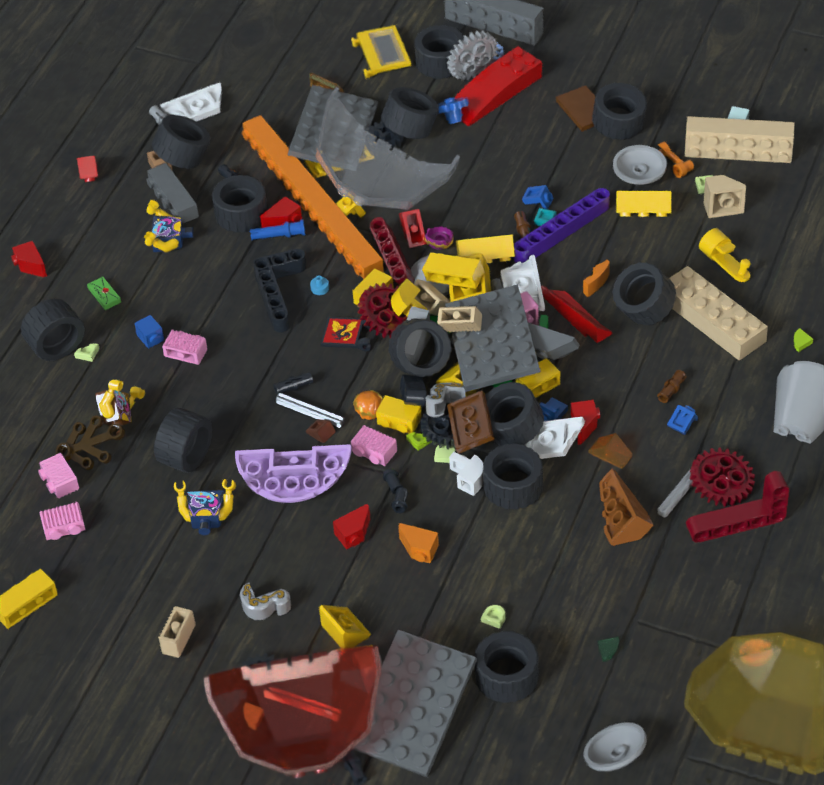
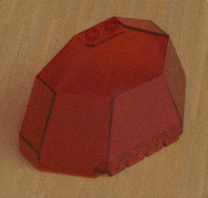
[204,645,381,778]

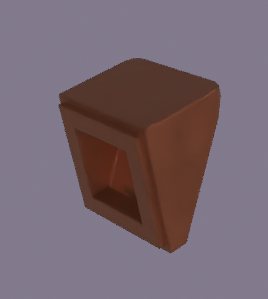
[306,419,336,443]

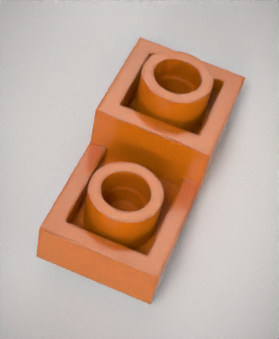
[583,260,610,297]

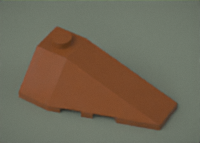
[599,469,653,546]

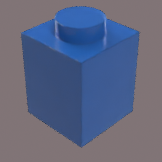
[134,315,164,349]

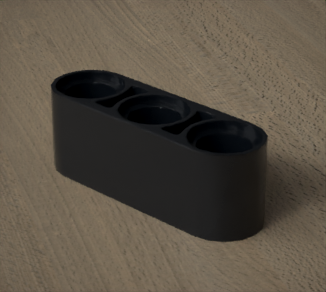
[400,374,426,407]

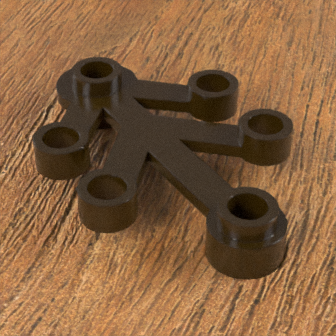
[56,415,125,470]

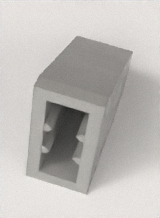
[405,306,431,365]

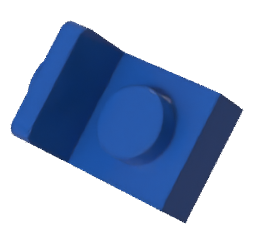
[522,185,553,210]
[539,398,568,421]
[667,405,698,435]

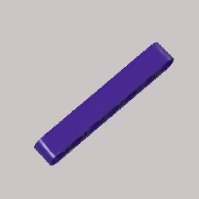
[514,188,610,263]

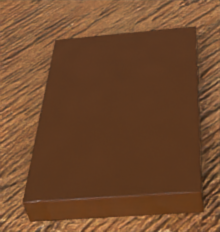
[556,85,595,131]
[447,391,494,454]

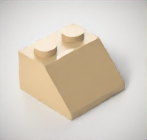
[704,175,746,218]

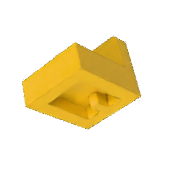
[336,193,366,218]

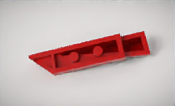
[541,285,612,343]

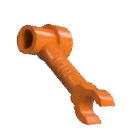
[658,142,694,178]

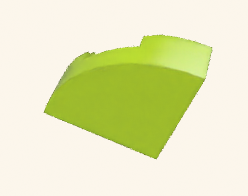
[794,328,813,352]
[406,432,432,451]

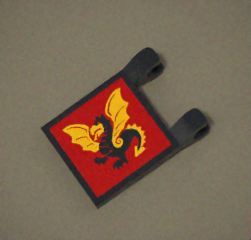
[320,317,371,351]

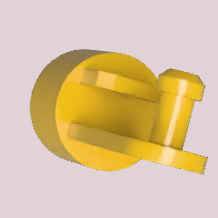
[699,228,751,282]

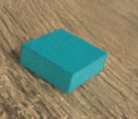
[534,208,557,226]

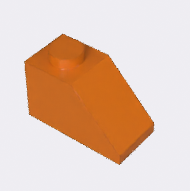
[398,523,439,563]

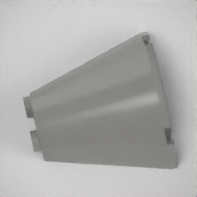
[774,361,824,444]

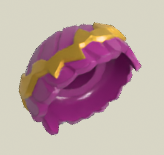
[425,226,454,250]

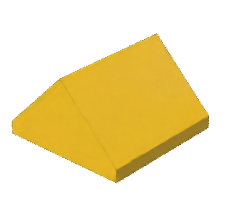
[319,605,371,652]

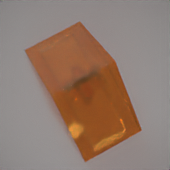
[588,433,632,469]

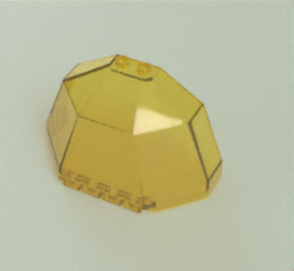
[684,632,824,775]

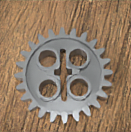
[447,31,498,80]

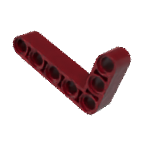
[685,471,789,543]

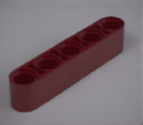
[370,217,414,286]

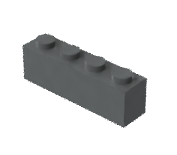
[146,163,199,223]

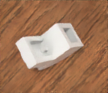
[449,452,483,496]

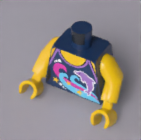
[144,200,193,252]
[174,479,236,535]

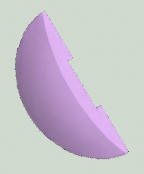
[235,444,352,503]

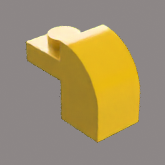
[391,278,428,317]

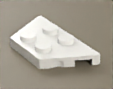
[160,83,221,121]
[501,255,545,311]
[525,417,585,459]

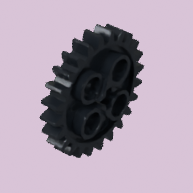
[421,403,455,450]

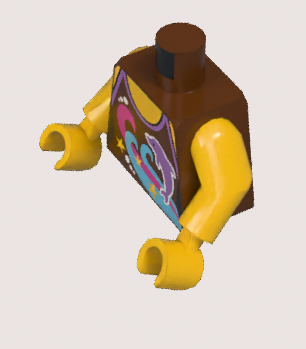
[95,380,145,436]

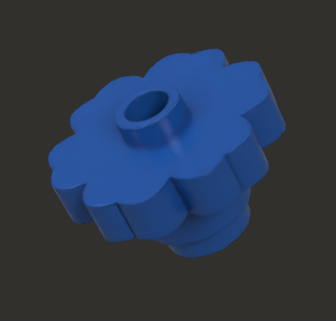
[438,97,469,124]

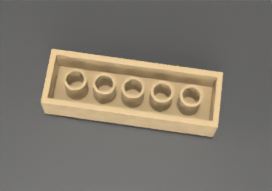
[685,116,794,163]
[670,266,768,361]

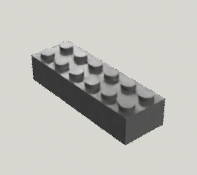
[445,0,543,45]

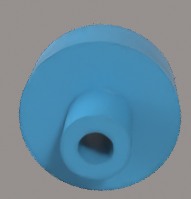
[310,276,329,295]

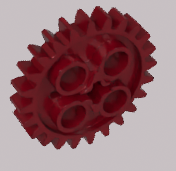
[357,282,407,338]
[689,447,755,507]

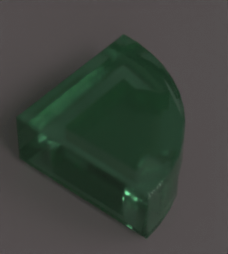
[598,637,619,662]

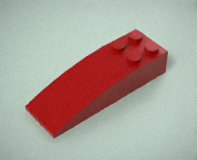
[455,46,542,127]

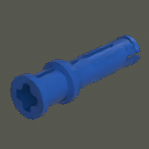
[250,219,306,240]

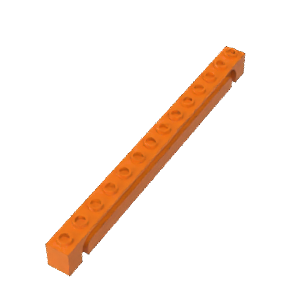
[242,115,384,279]

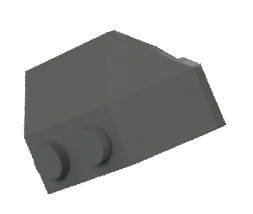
[528,323,580,360]

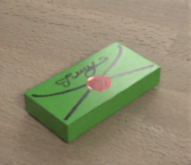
[87,277,121,310]

